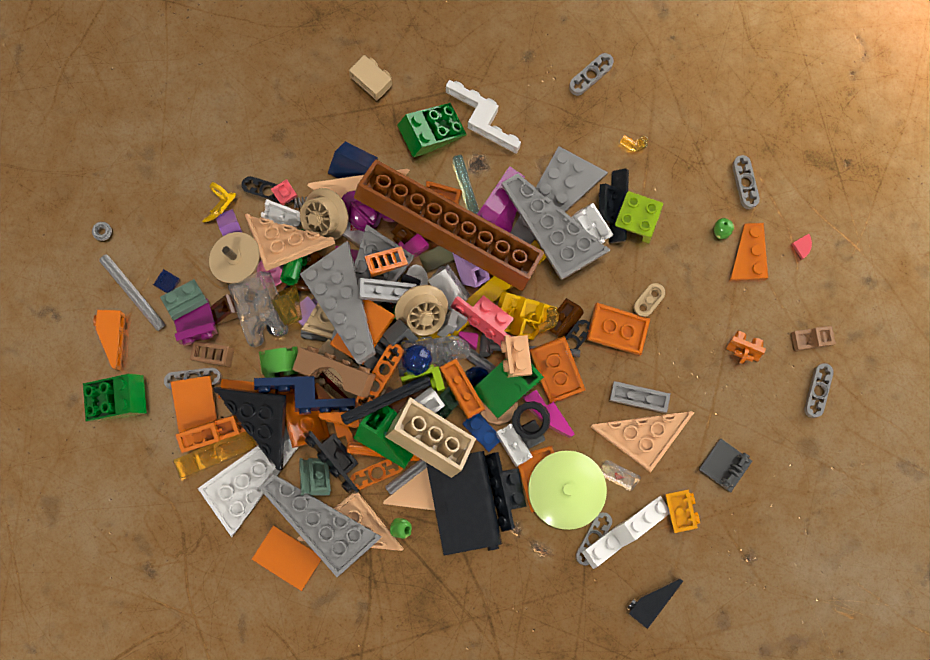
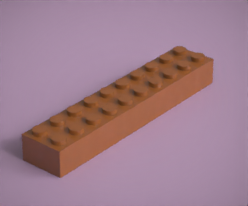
[354,159,544,291]

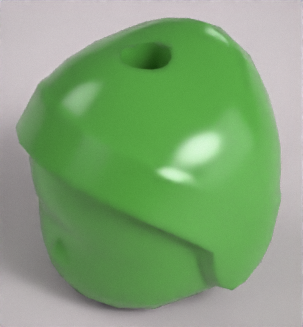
[714,218,734,239]
[390,518,412,539]

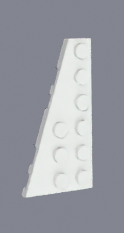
[198,426,298,537]

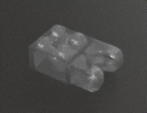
[228,271,288,348]
[396,336,471,372]

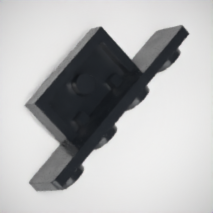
[598,168,629,244]
[303,431,359,494]
[485,452,527,532]

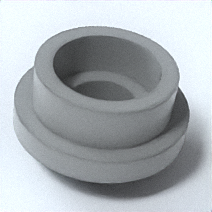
[92,222,112,241]

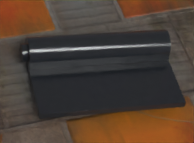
[426,451,502,556]

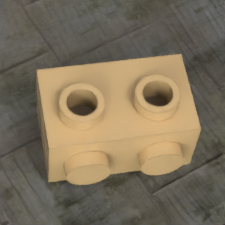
[349,55,392,101]

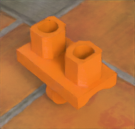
[726,331,766,364]

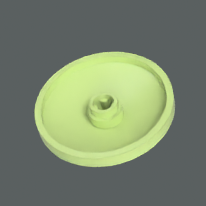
[528,451,607,530]

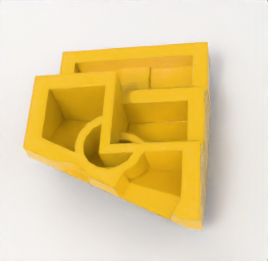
[497,291,557,340]

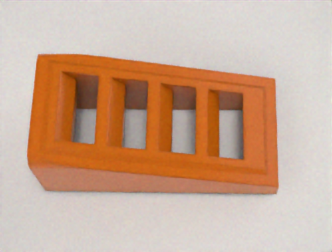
[364,246,408,278]
[319,412,360,429]

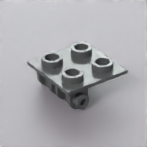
[699,438,752,492]

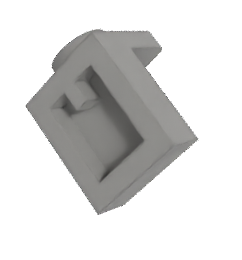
[437,309,468,339]

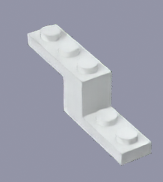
[446,80,521,154]
[582,496,670,569]

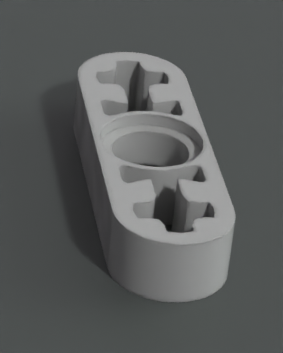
[569,53,614,96]
[732,155,760,209]
[804,363,833,418]
[164,368,222,390]
[575,512,612,565]

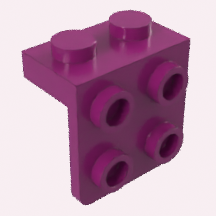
[174,298,218,345]

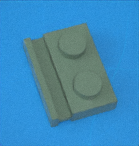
[160,279,208,321]
[299,458,331,495]

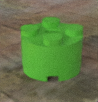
[259,347,298,378]

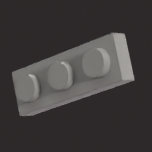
[358,278,417,303]
[609,381,671,413]

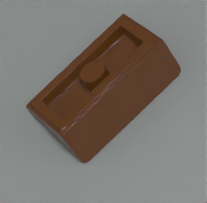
[543,298,584,339]

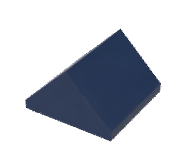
[328,141,378,179]

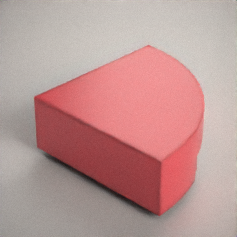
[792,234,812,260]

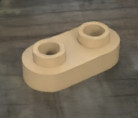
[633,283,665,317]

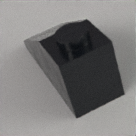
[626,578,683,629]

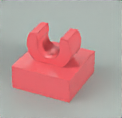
[271,179,298,205]

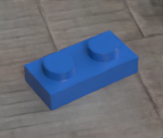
[462,414,500,453]

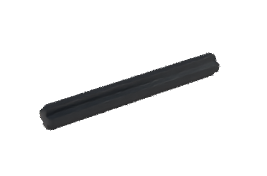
[341,375,431,425]

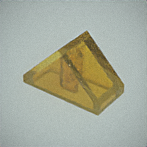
[271,285,302,326]

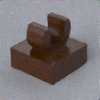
[391,224,416,244]

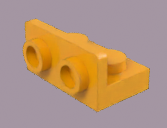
[665,489,700,533]

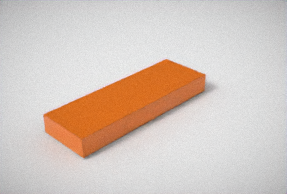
[439,358,485,419]

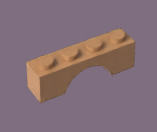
[292,346,376,397]

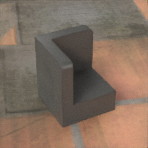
[383,319,418,346]

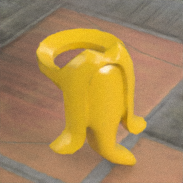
[202,182,236,222]

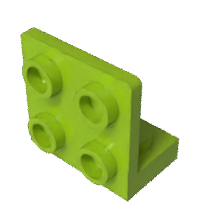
[615,191,664,243]
[401,365,445,396]

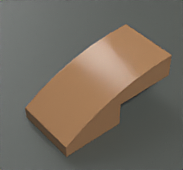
[791,326,836,351]

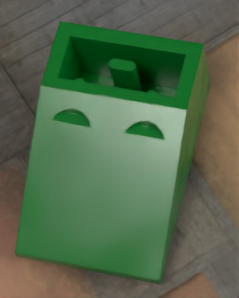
[397,103,467,157]
[474,358,544,419]
[83,374,147,422]
[354,406,414,469]

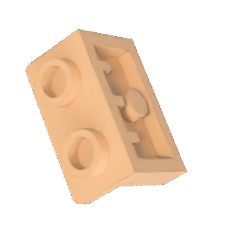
[501,335,532,377]

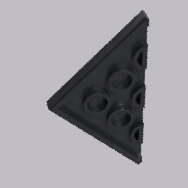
[214,387,286,471]

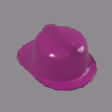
[341,191,381,232]

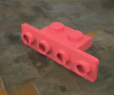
[451,295,514,347]

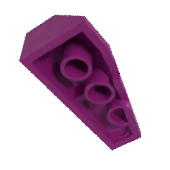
[477,166,525,233]

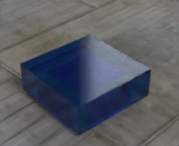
[153,269,181,293]

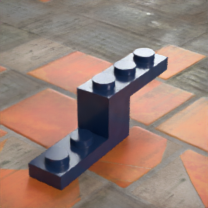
[254,376,355,415]

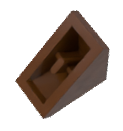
[210,294,242,326]

